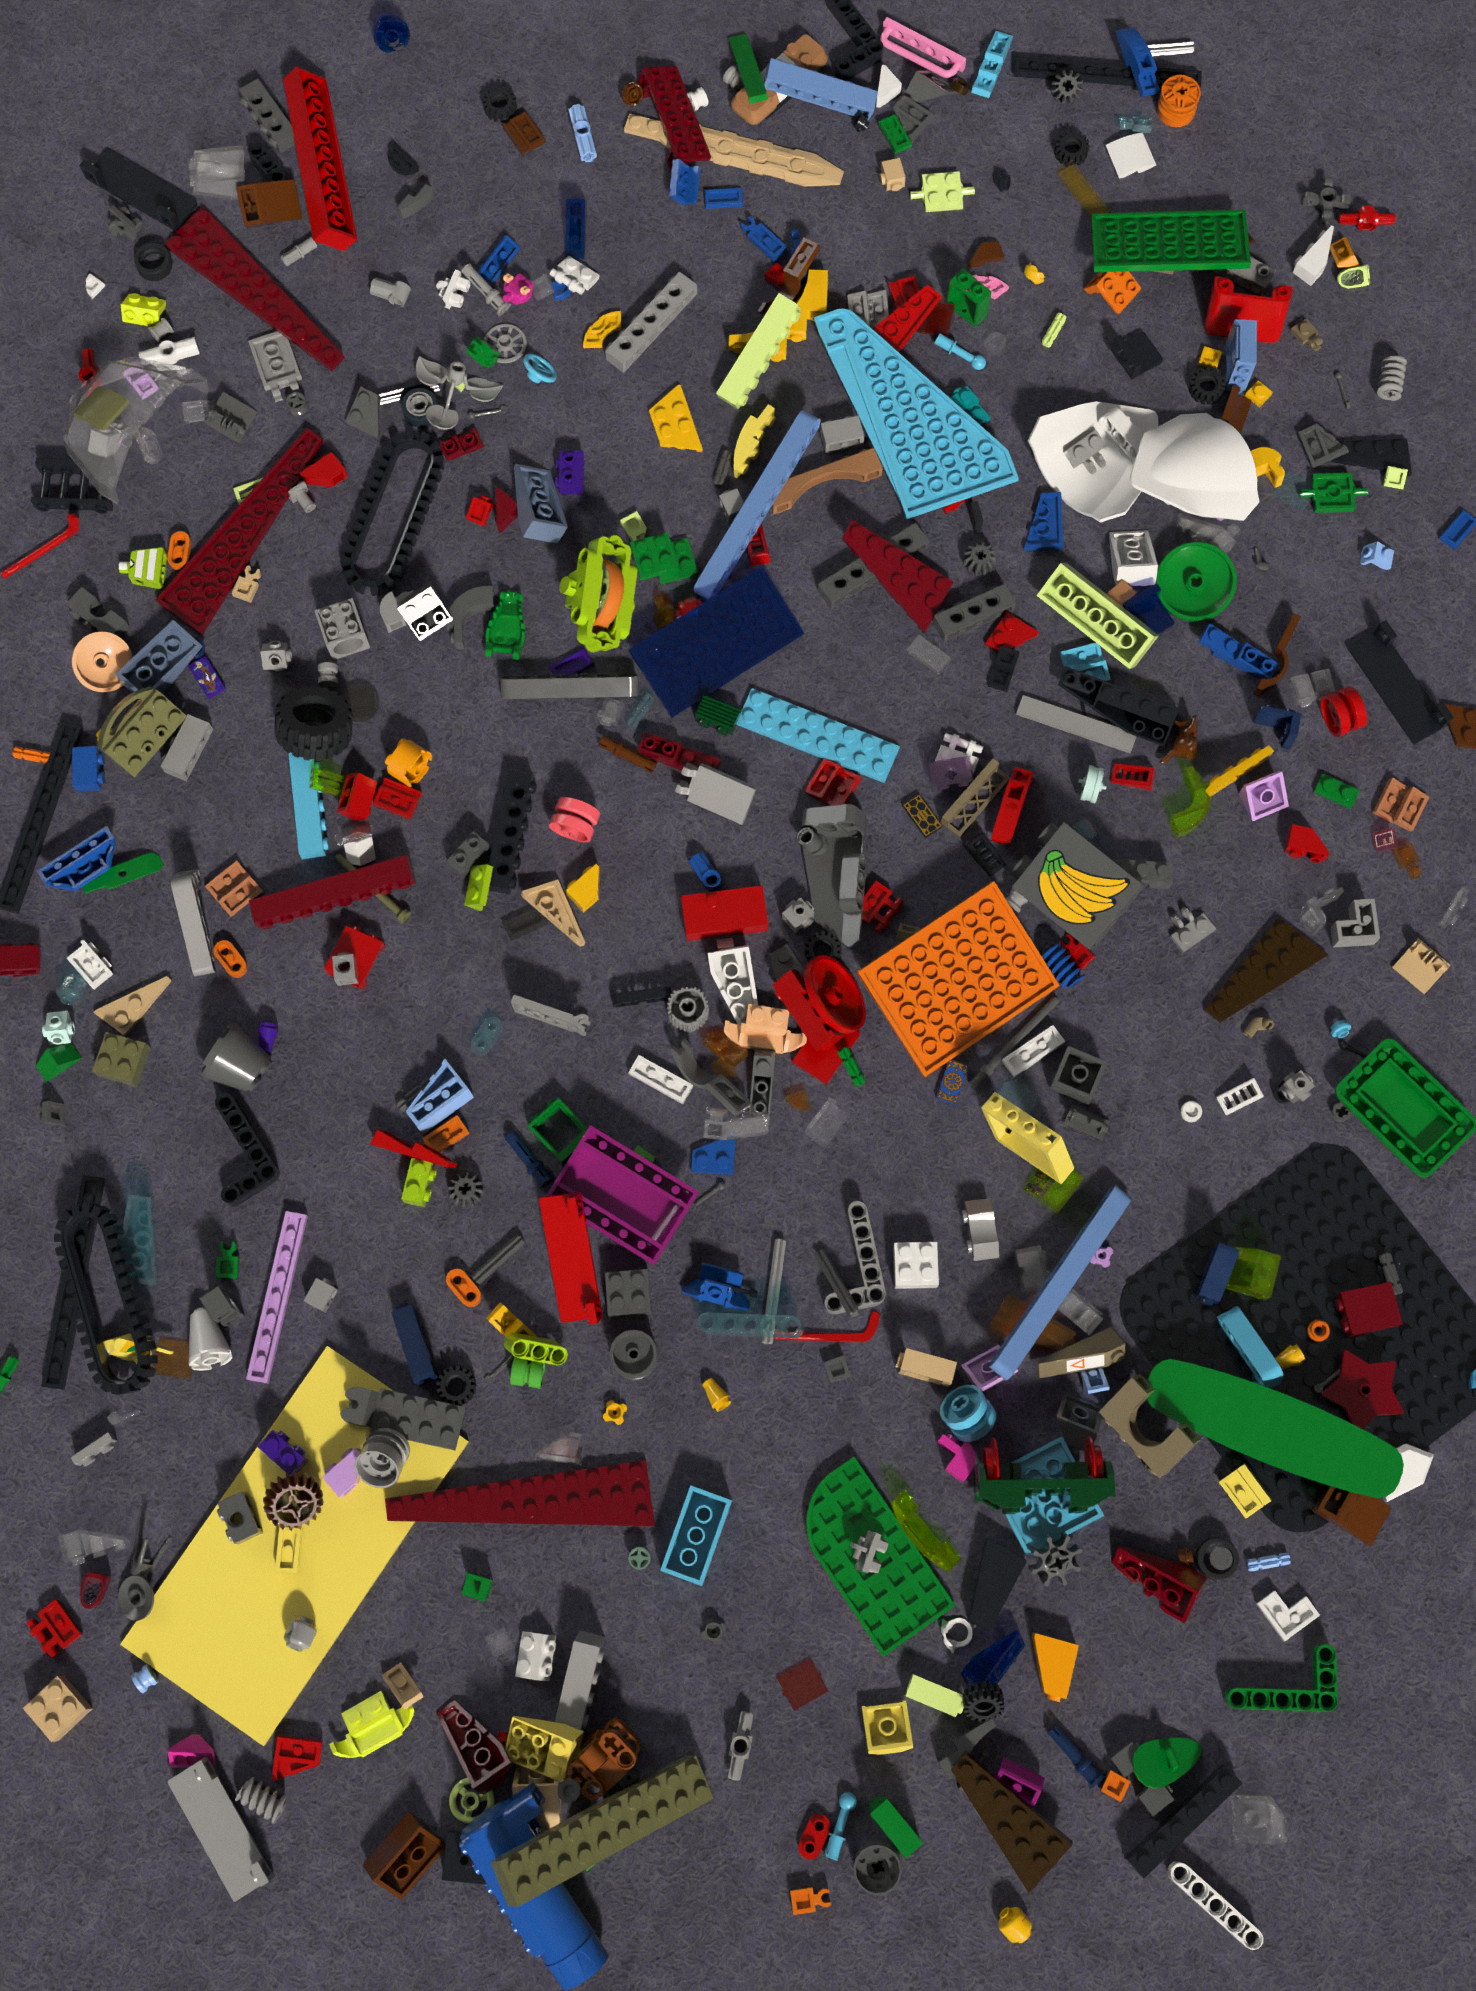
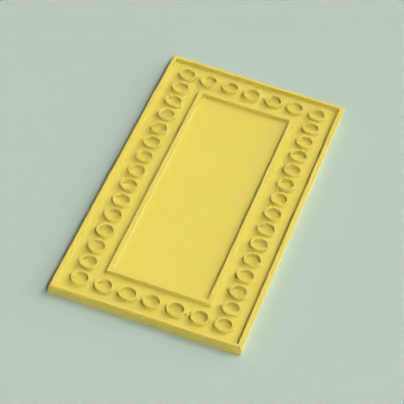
[120,1346,469,1746]

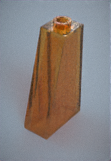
[986,1293,1077,1352]

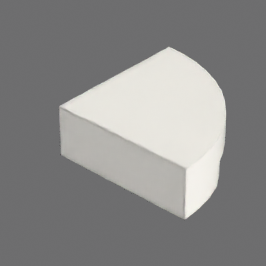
[86,273,105,299]

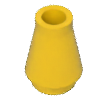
[1275,1344,1305,1370]
[702,1378,731,1412]

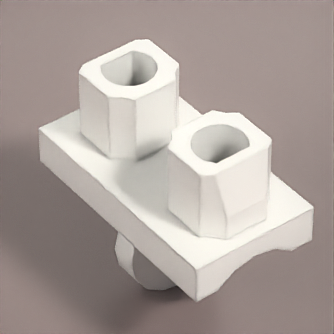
[436,270,471,309]

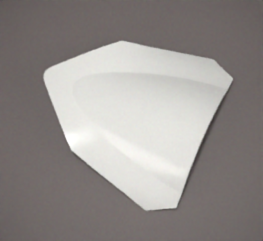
[1028,401,1158,522]
[1129,413,1259,521]

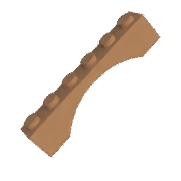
[771,448,883,515]

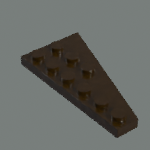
[1204,917,1328,1023]
[951,1751,1073,1894]

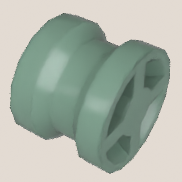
[628,1547,651,1570]

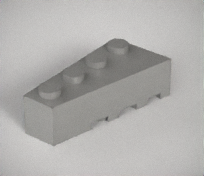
[555,1630,605,1730]

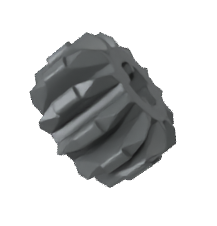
[1051,70,1083,104]
[963,541,997,576]
[448,1172,484,1209]

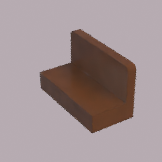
[1221,385,1252,433]

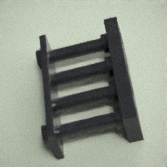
[30,458,118,514]

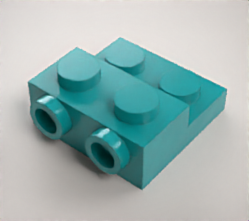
[950,386,991,426]

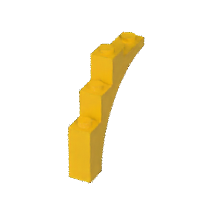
[729,269,828,362]

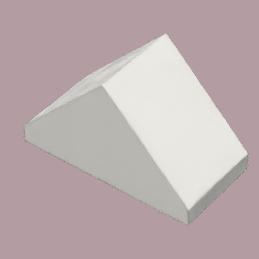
[876,65,902,108]

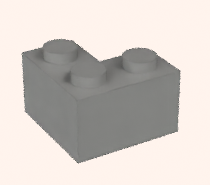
[1330,899,1380,948]

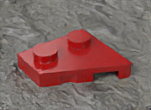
[985,612,1039,653]
[271,1735,323,1781]

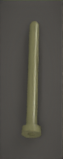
[335,854,411,923]

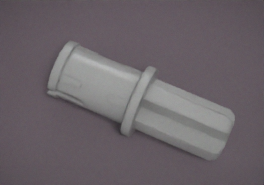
[281,237,318,266]

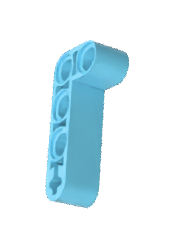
[1217,1306,1283,1389]

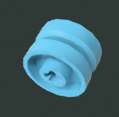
[940,1385,996,1442]

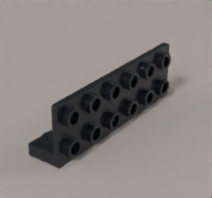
[79,149,198,231]
[1348,620,1454,744]

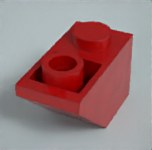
[300,452,348,487]
[1284,824,1329,863]

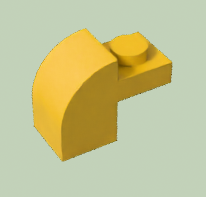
[1250,447,1285,488]
[486,1302,537,1347]

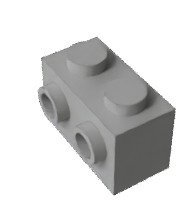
[820,416,864,453]

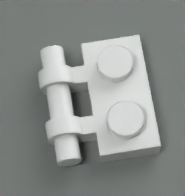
[550,256,599,295]
[934,733,984,778]

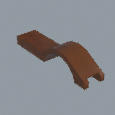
[758,237,821,314]
[1254,614,1301,696]

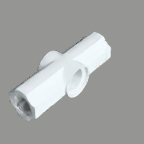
[139,337,200,369]

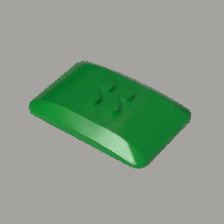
[1335,1039,1476,1178]

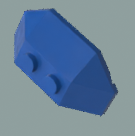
[37,826,116,891]

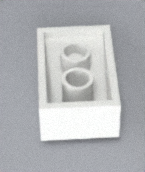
[1109,530,1158,586]

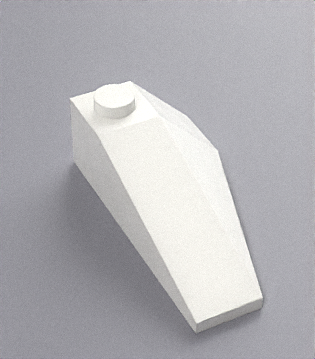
[708,945,758,1025]

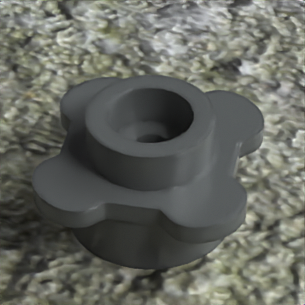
[701,1618,726,1645]

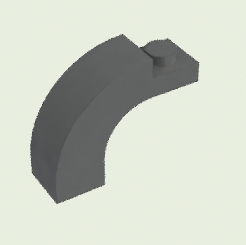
[446,586,495,650]

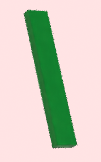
[729,33,768,104]

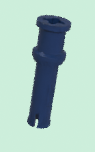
[505,1131,555,1189]
[1047,1723,1105,1789]

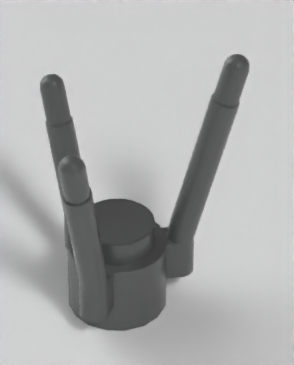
[130,1521,172,1578]

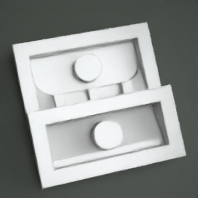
[1106,132,1156,179]

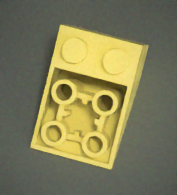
[505,1716,584,1782]

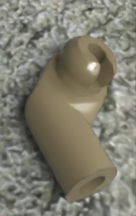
[1243,1017,1274,1039]

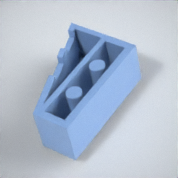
[406,1059,474,1135]

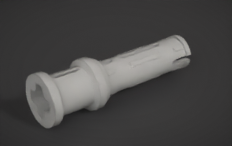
[461,263,511,316]

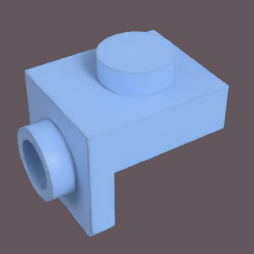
[1360,541,1394,570]

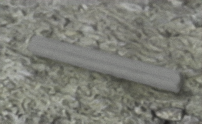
[762,1239,786,1344]

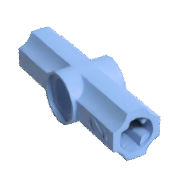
[568,104,597,162]

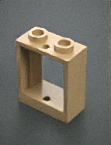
[896,1348,957,1387]

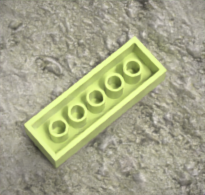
[1037,563,1159,669]

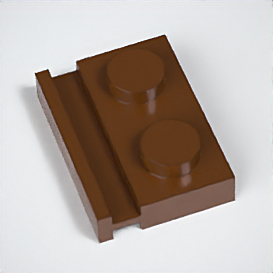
[502,112,545,156]

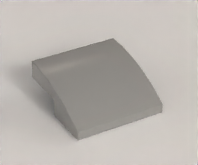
[847,290,890,329]

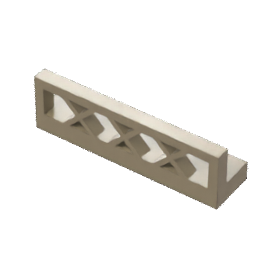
[941,759,1010,838]

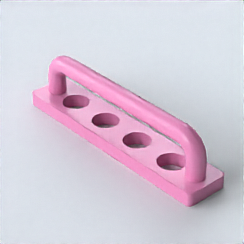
[880,17,966,78]

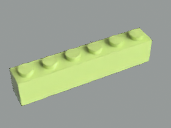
[716,293,801,409]

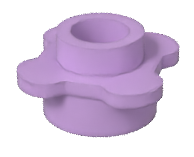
[1090,1246,1113,1268]

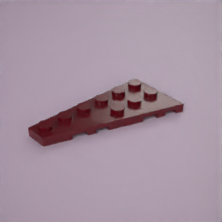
[841,520,953,633]

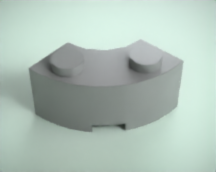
[962,1198,999,1261]

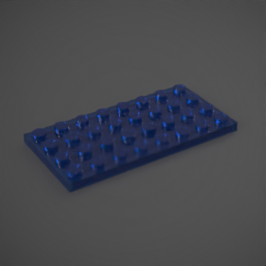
[628,566,804,718]

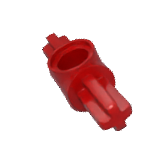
[1338,206,1396,231]
[78,349,102,398]

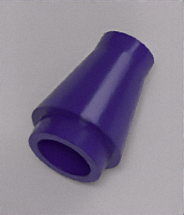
[258,1022,278,1053]

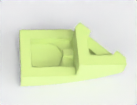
[620,511,647,541]

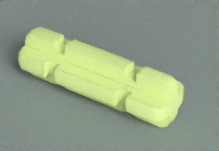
[1041,313,1066,348]

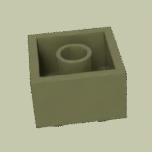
[92,1032,151,1087]

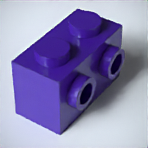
[555,451,585,495]
[258,1430,309,1476]

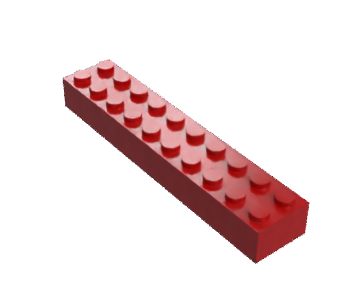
[283,66,358,251]

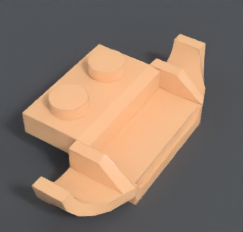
[724,1004,807,1054]

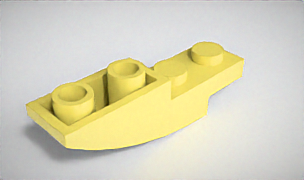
[734,404,776,478]

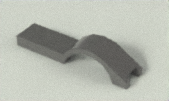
[670,1039,752,1117]

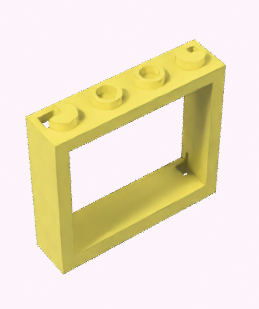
[981,1092,1074,1184]

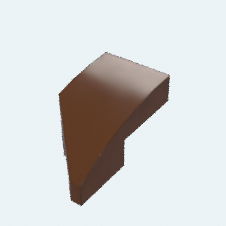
[968,241,1004,267]

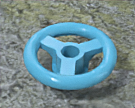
[523,354,557,383]

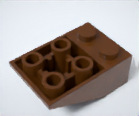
[236,179,303,229]
[1312,1485,1392,1547]

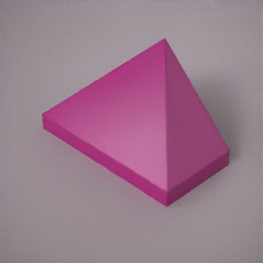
[168,1734,215,1769]

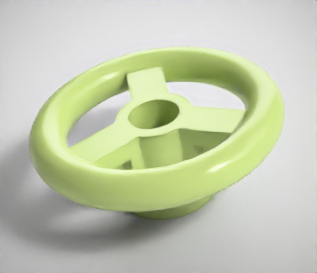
[449,1778,494,1824]

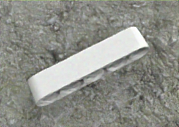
[1167,1861,1263,1950]

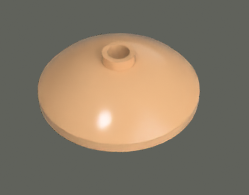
[72,632,133,692]

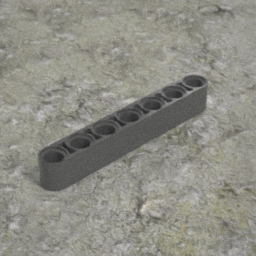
[500,673,639,699]

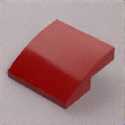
[804,758,862,806]

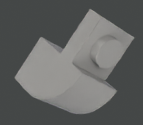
[380,590,414,633]

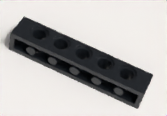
[489,771,536,894]

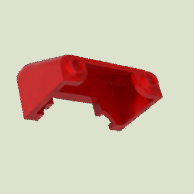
[1204,276,1293,343]

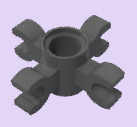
[1303,177,1351,224]

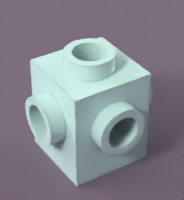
[42,1011,75,1045]

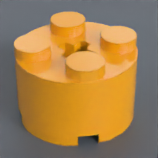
[385,738,432,787]

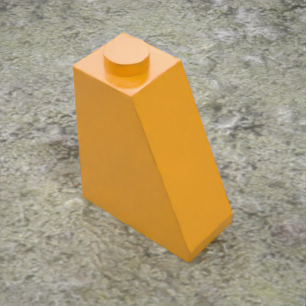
[1032,1633,1079,1702]

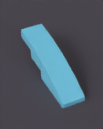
[971,31,1013,98]

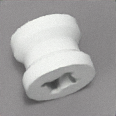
[687,87,708,111]

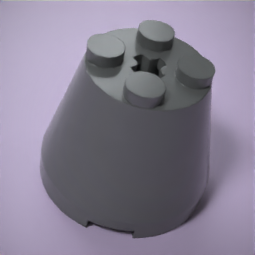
[198,1021,273,1092]

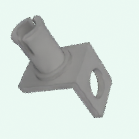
[288,481,316,513]

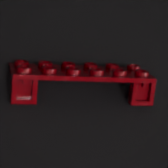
[637,66,711,173]

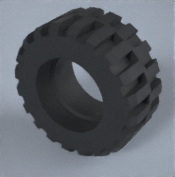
[274,685,353,761]

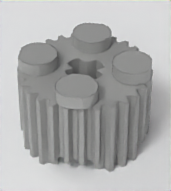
[667,987,709,1032]

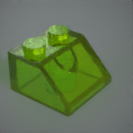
[1225,1247,1281,1300]

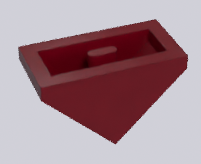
[496,488,518,532]

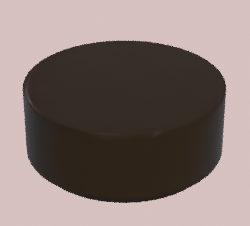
[951,78,970,95]

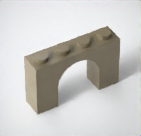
[1099,1374,1201,1478]

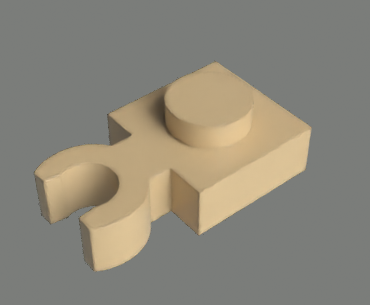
[232,565,261,603]

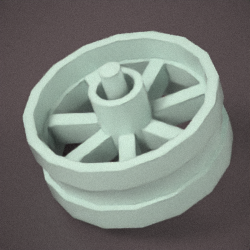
[1078,765,1107,803]

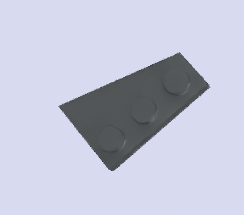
[769,944,805,1014]

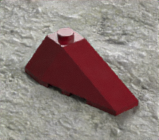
[1112,1545,1208,1624]

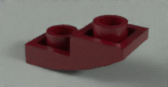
[439,428,485,461]

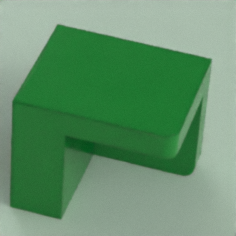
[462,1572,493,1602]

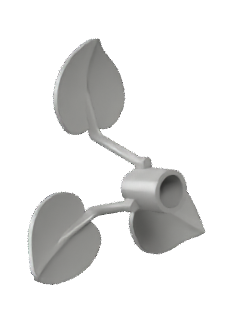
[416,356,503,430]

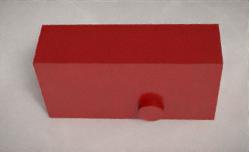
[681,886,768,941]

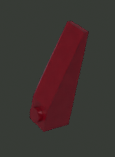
[436,1700,512,1795]

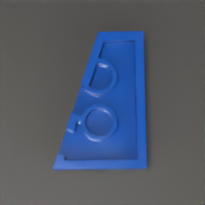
[1024,492,1063,551]

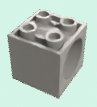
[314,598,370,660]

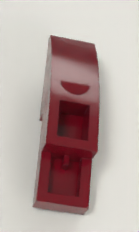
[637,732,721,771]

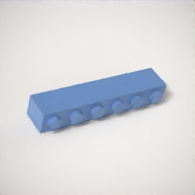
[763,58,878,120]

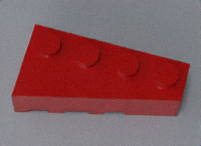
[772,969,847,1051]

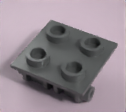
[205,392,258,444]

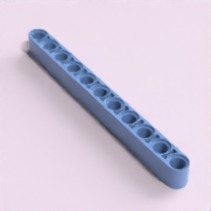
[693,411,821,602]
[988,1184,1132,1381]

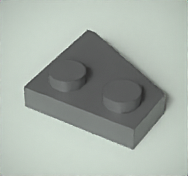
[1299,424,1349,468]

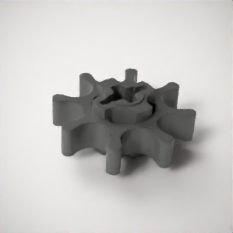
[1028,1532,1082,1587]

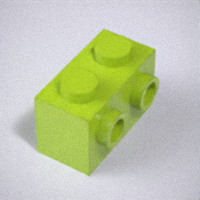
[401,1158,437,1207]

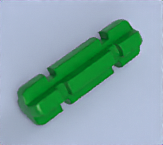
[838,1047,866,1086]

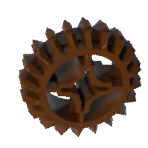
[263,1471,324,1531]

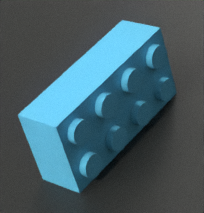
[660,1485,732,1586]

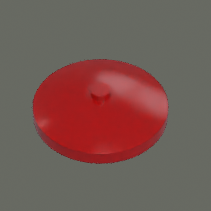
[804,955,866,1034]

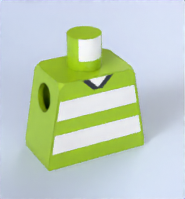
[119,548,167,590]

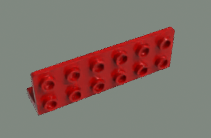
[539,1192,603,1325]

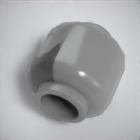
[283,1616,317,1652]

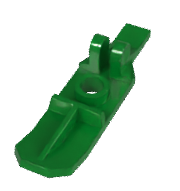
[83,853,163,894]

